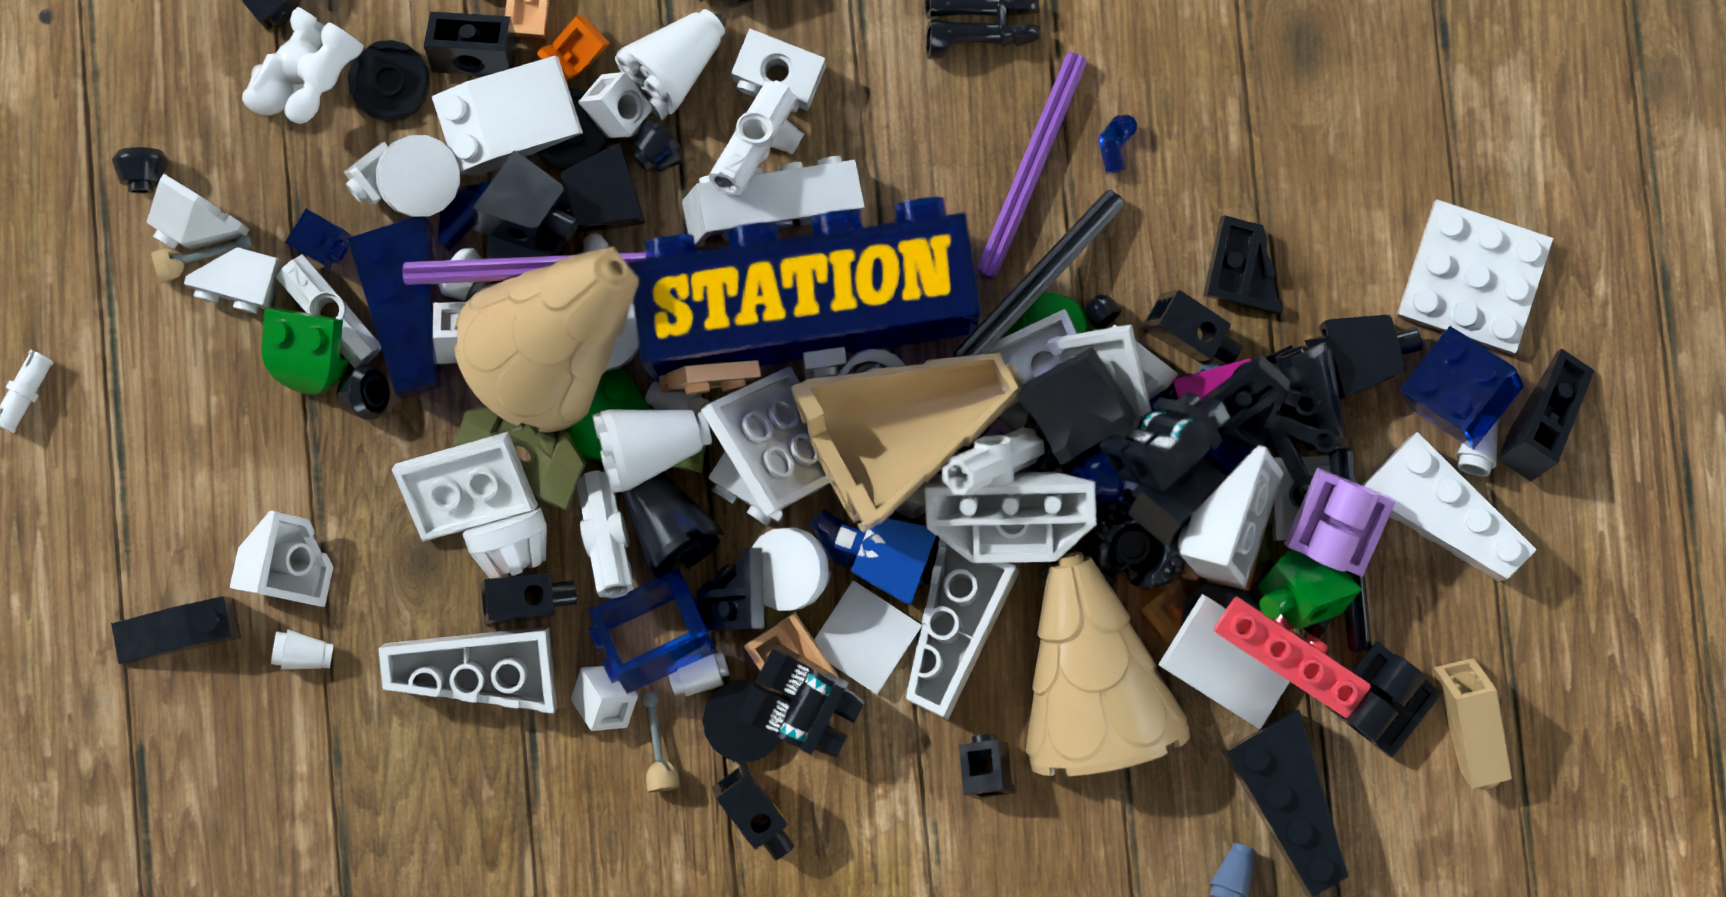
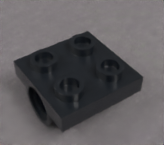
[1325,641,1443,758]

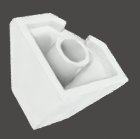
[146,174,250,250]
[230,511,333,607]

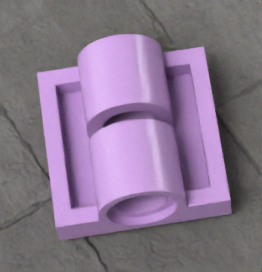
[1284,468,1396,577]

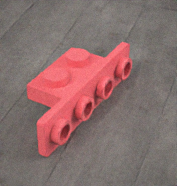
[1214,597,1370,718]

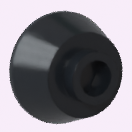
[632,119,684,172]
[112,147,169,194]
[336,364,390,420]

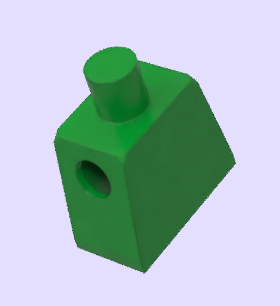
[1259,549,1362,630]

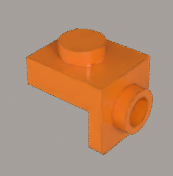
[537,14,610,81]

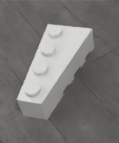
[682,156,864,248]
[906,538,1019,720]

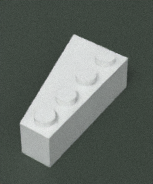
[1362,432,1537,582]
[379,626,558,714]

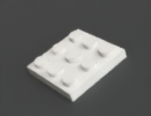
[1397,199,1553,355]
[701,366,830,517]

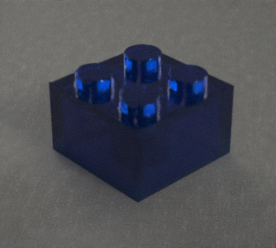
[1399,326,1524,450]

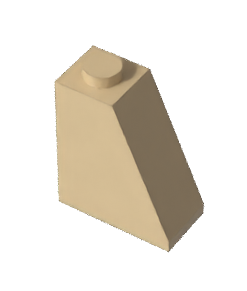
[1434,658,1512,789]

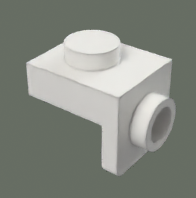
[344,142,388,205]

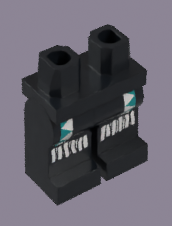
[1099,392,1230,491]
[736,642,865,757]

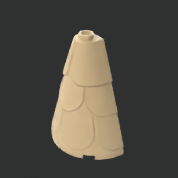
[454,247,639,432]
[791,353,1022,532]
[1026,552,1191,776]

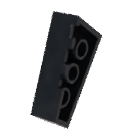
[1222,710,1349,897]

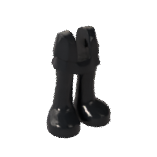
[925,0,1040,59]

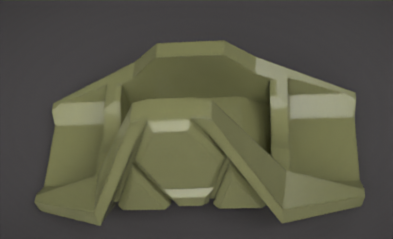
[454,407,586,510]

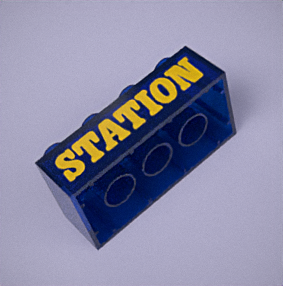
[627,197,981,382]

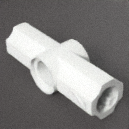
[709,80,797,196]
[276,254,384,368]
[943,427,1045,495]
[577,470,634,598]

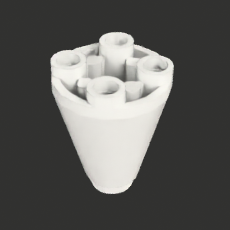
[615,9,725,120]
[592,410,712,493]

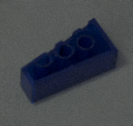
[347,216,442,399]

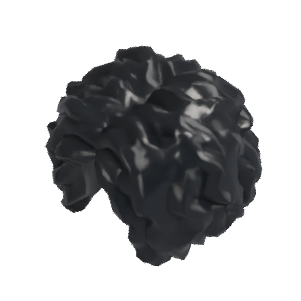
[1087,488,1189,590]

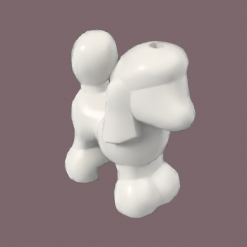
[242,7,364,124]

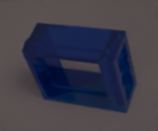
[588,568,717,694]

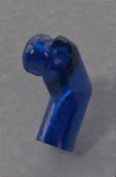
[1098,114,1138,174]

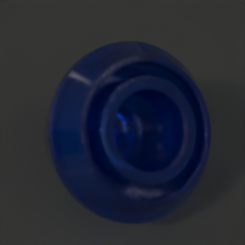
[1071,448,1125,504]

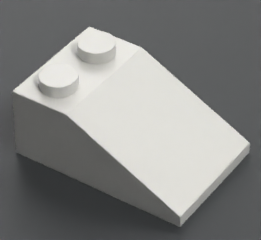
[432,56,583,176]
[1178,446,1283,589]

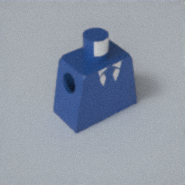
[834,519,936,605]

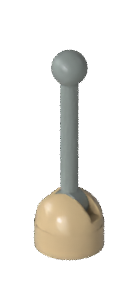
[151,235,252,283]
[642,692,680,793]

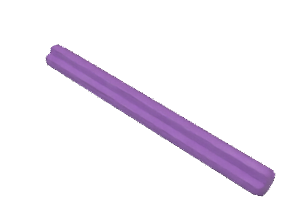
[977,52,1087,279]
[403,252,652,285]

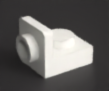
[803,347,847,380]

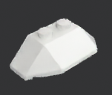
[925,472,1096,563]

